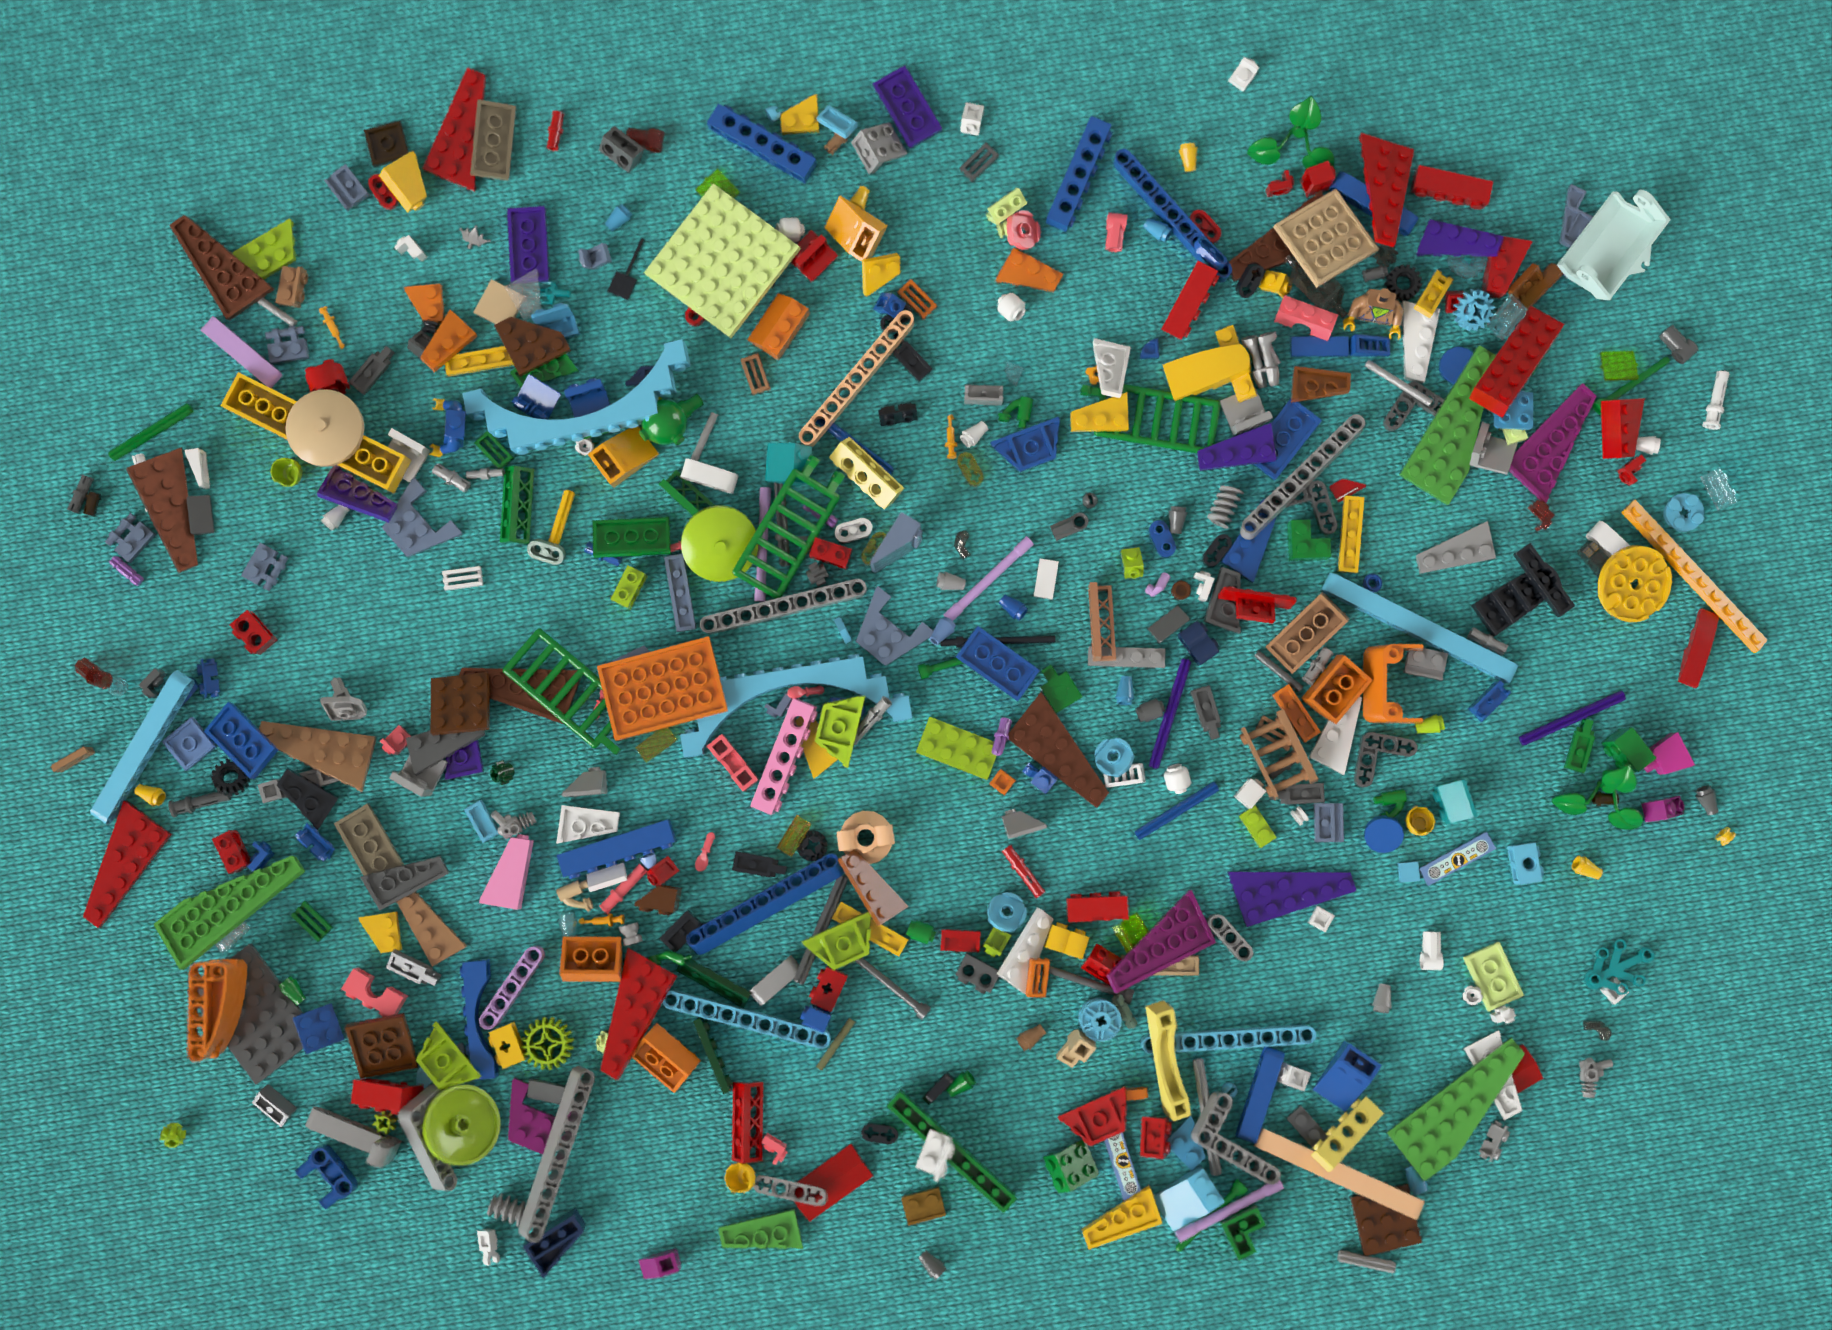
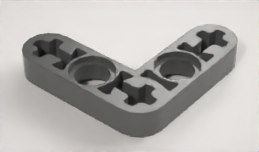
[1383,382,1444,431]
[1272,481,1337,535]
[1354,732,1418,787]

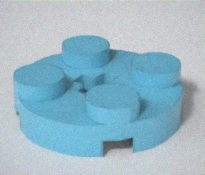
[1663,493,1704,532]
[1095,738,1134,777]
[987,892,1027,932]

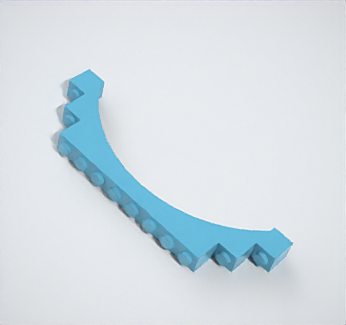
[463,339,691,455]
[680,654,912,758]

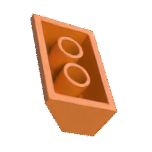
[747,293,810,361]
[1301,655,1373,724]
[559,937,623,982]
[632,1023,701,1093]

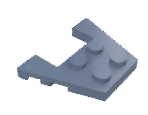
[1559,184,1593,248]
[382,478,463,557]
[856,586,933,666]

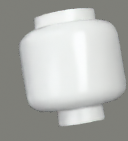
[776,218,804,243]
[998,293,1026,321]
[1164,764,1191,794]

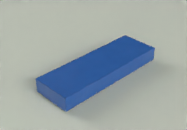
[1290,337,1349,357]

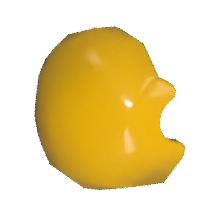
[1405,806,1435,836]
[725,1163,756,1193]

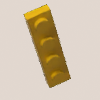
[445,346,514,377]
[1337,495,1364,574]
[832,901,909,957]

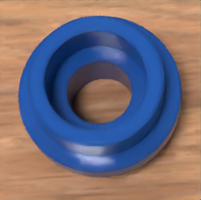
[1363,574,1382,593]

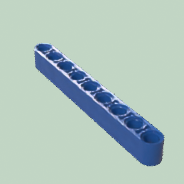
[1113,149,1232,283]
[686,854,844,955]

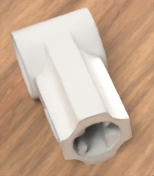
[1420,931,1443,970]

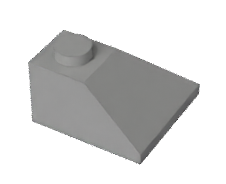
[562,767,608,797]
[1001,809,1047,839]

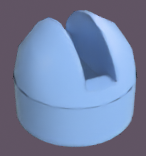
[640,853,657,869]

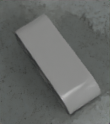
[1207,914,1253,961]
[749,955,799,1006]

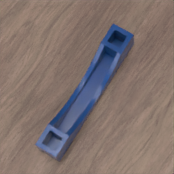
[460,959,499,1080]

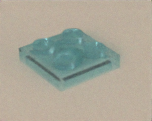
[1486,294,1528,340]

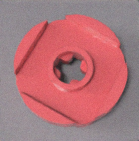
[1007,210,1041,250]

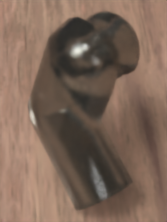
[954,530,971,560]
[1583,1021,1612,1041]

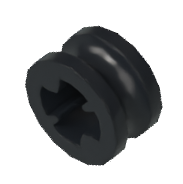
[421,320,439,334]

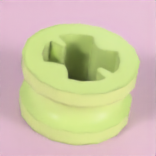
[997,220,1008,239]

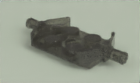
[1284,254,1348,319]

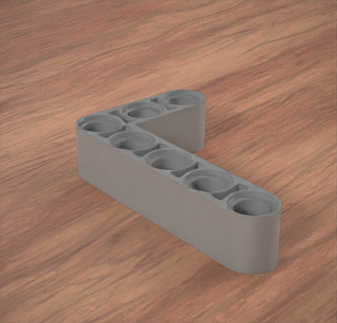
[398,1084,457,1191]
[1191,1091,1280,1185]
[305,1106,401,1168]

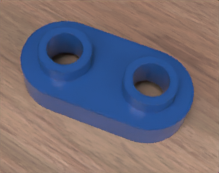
[1194,237,1227,270]
[1149,520,1176,558]

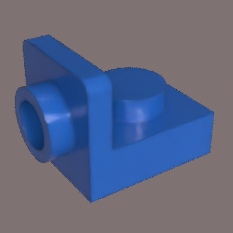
[873,293,906,318]
[248,841,275,871]

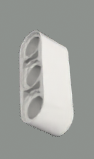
[680,459,739,494]
[1586,521,1630,559]

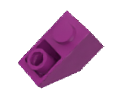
[1641,795,1684,822]
[639,1247,682,1279]

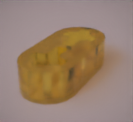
[957,452,983,487]
[861,532,886,566]

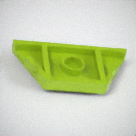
[232,218,296,279]
[815,695,866,768]
[801,911,871,970]
[416,1021,481,1090]

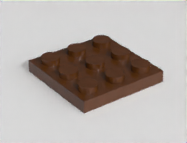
[430,672,489,736]
[345,1013,419,1079]
[1349,1183,1422,1256]

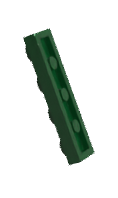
[676,955,751,1008]
[693,1017,733,1094]

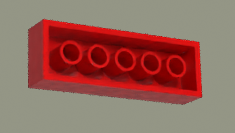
[1469,306,1564,418]

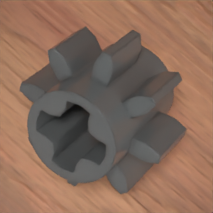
[806,562,829,586]

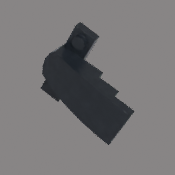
[1471,543,1575,637]

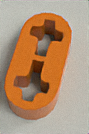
[1111,1087,1148,1101]

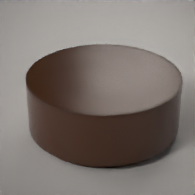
[1171,581,1191,600]

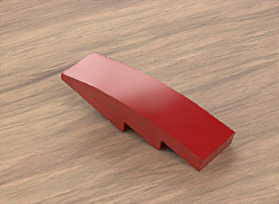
[1678,608,1719,689]

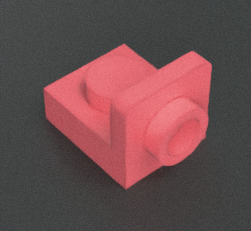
[380,725,411,755]
[762,1133,787,1165]

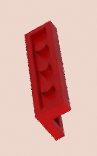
[732,1081,763,1164]

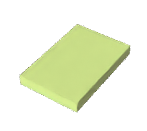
[1463,942,1524,1011]

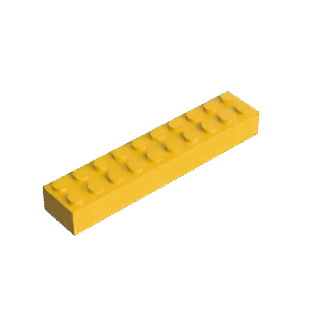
[220,372,412,494]

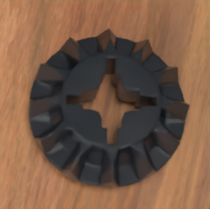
[797,830,828,861]

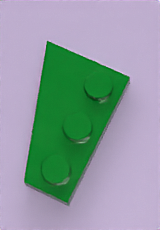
[510,354,579,388]

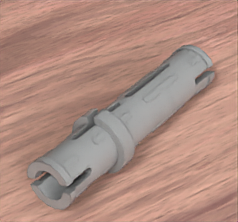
[854,696,892,745]

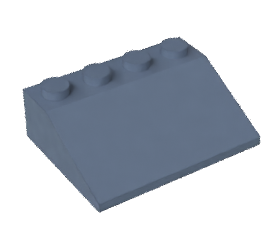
[870,512,923,573]

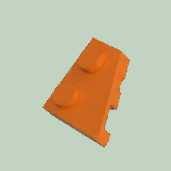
[404,284,444,323]

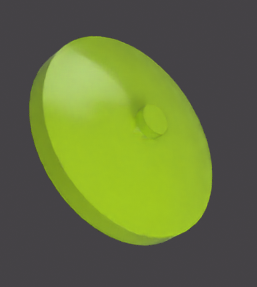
[681,505,758,582]
[423,1085,501,1165]

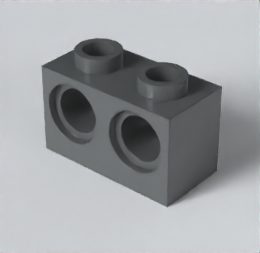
[599,126,644,173]
[955,953,999,994]

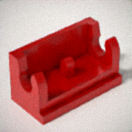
[940,929,980,952]

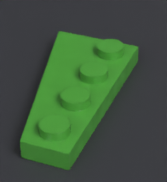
[718,1209,803,1249]

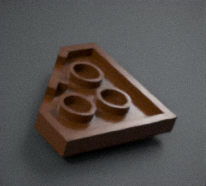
[494,317,571,376]

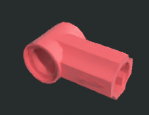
[1105,212,1127,252]

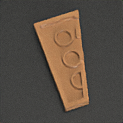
[397,891,468,966]

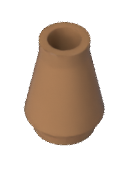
[1016,1024,1046,1051]

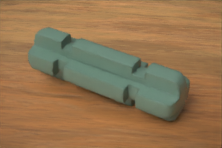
[1112,994,1137,1029]

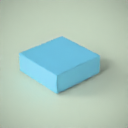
[1397,861,1420,883]

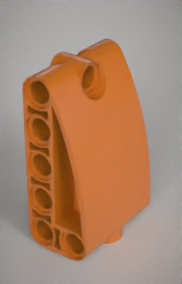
[187,958,247,1062]

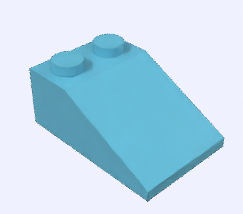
[1153,1165,1225,1231]

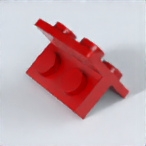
[791,230,838,282]

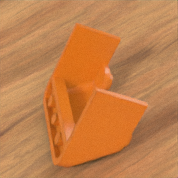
[1363,644,1423,724]

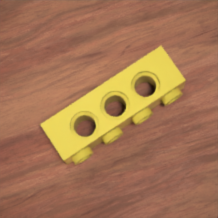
[829,437,904,509]
[1311,1097,1384,1172]

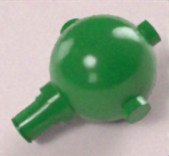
[639,394,704,446]

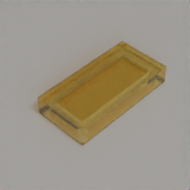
[635,727,678,763]
[777,815,812,857]

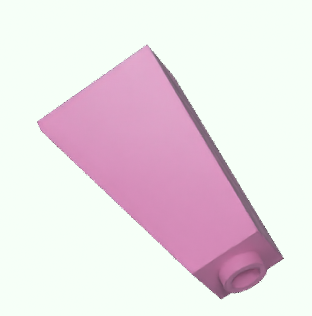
[479,834,534,910]

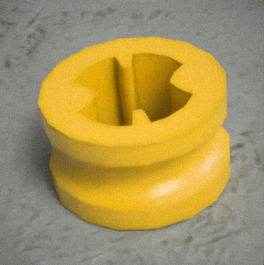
[1715,827,1736,846]

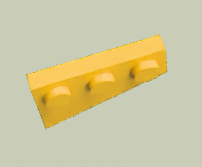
[1070,392,1129,432]

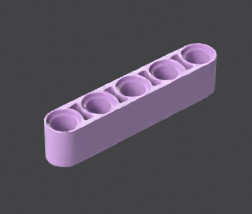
[201,316,283,388]
[479,946,545,1029]

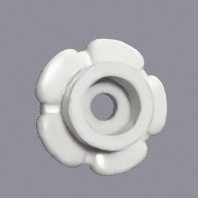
[575,438,594,455]
[1463,986,1482,1005]

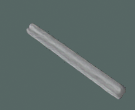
[1193,1058,1222,1176]

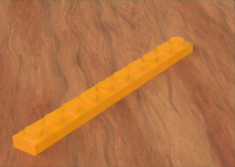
[1621,500,1767,653]

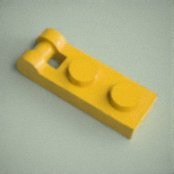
[1414,269,1453,318]

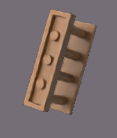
[1239,709,1318,800]

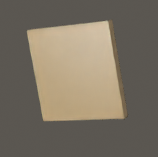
[1273,189,1379,288]

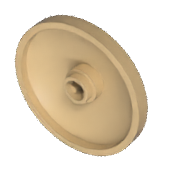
[286,389,364,467]

